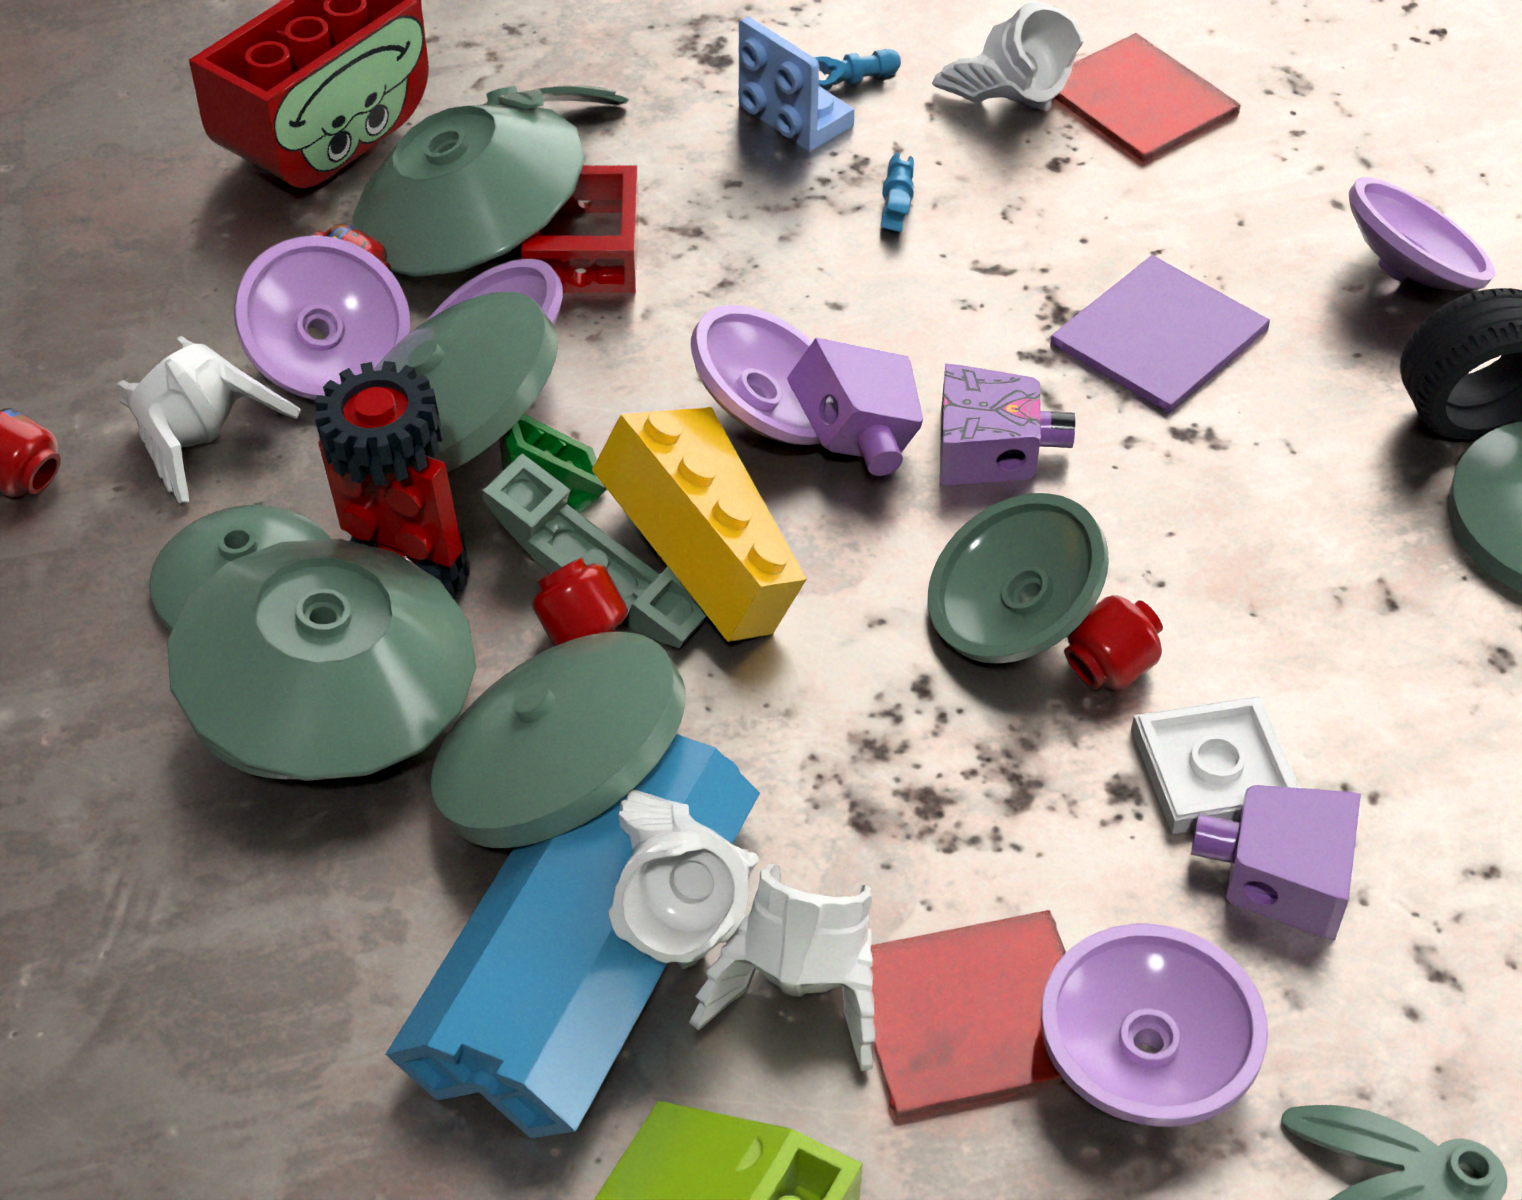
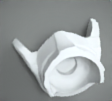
[932,0,1084,111]
[116,336,301,505]
[609,790,759,969]
[689,864,876,1071]

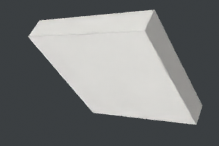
[1131,695,1300,835]

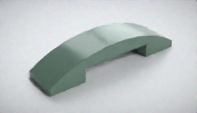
[481,453,708,648]

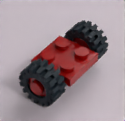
[314,361,469,600]

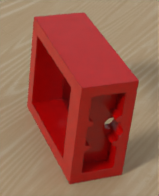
[521,165,639,293]

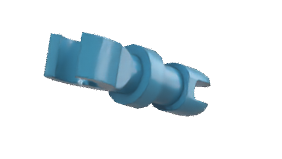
[814,48,901,91]
[880,152,915,232]

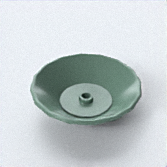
[352,104,585,277]
[167,539,476,781]

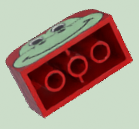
[189,0,429,188]

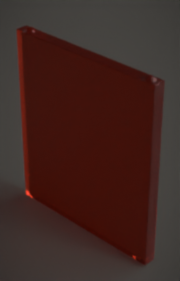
[1054,33,1241,163]
[870,910,1066,1119]

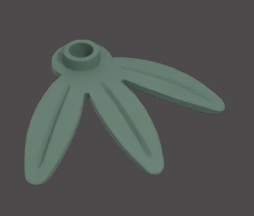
[482,86,629,110]
[1281,1105,1508,1200]

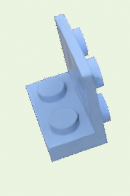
[738,16,855,152]

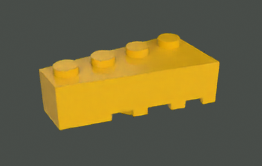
[592,407,807,642]

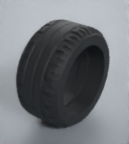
[1400,288,1522,440]

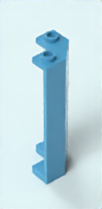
[385,734,760,1139]

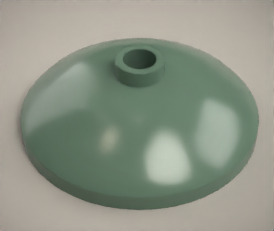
[928,493,1109,663]
[149,505,331,632]

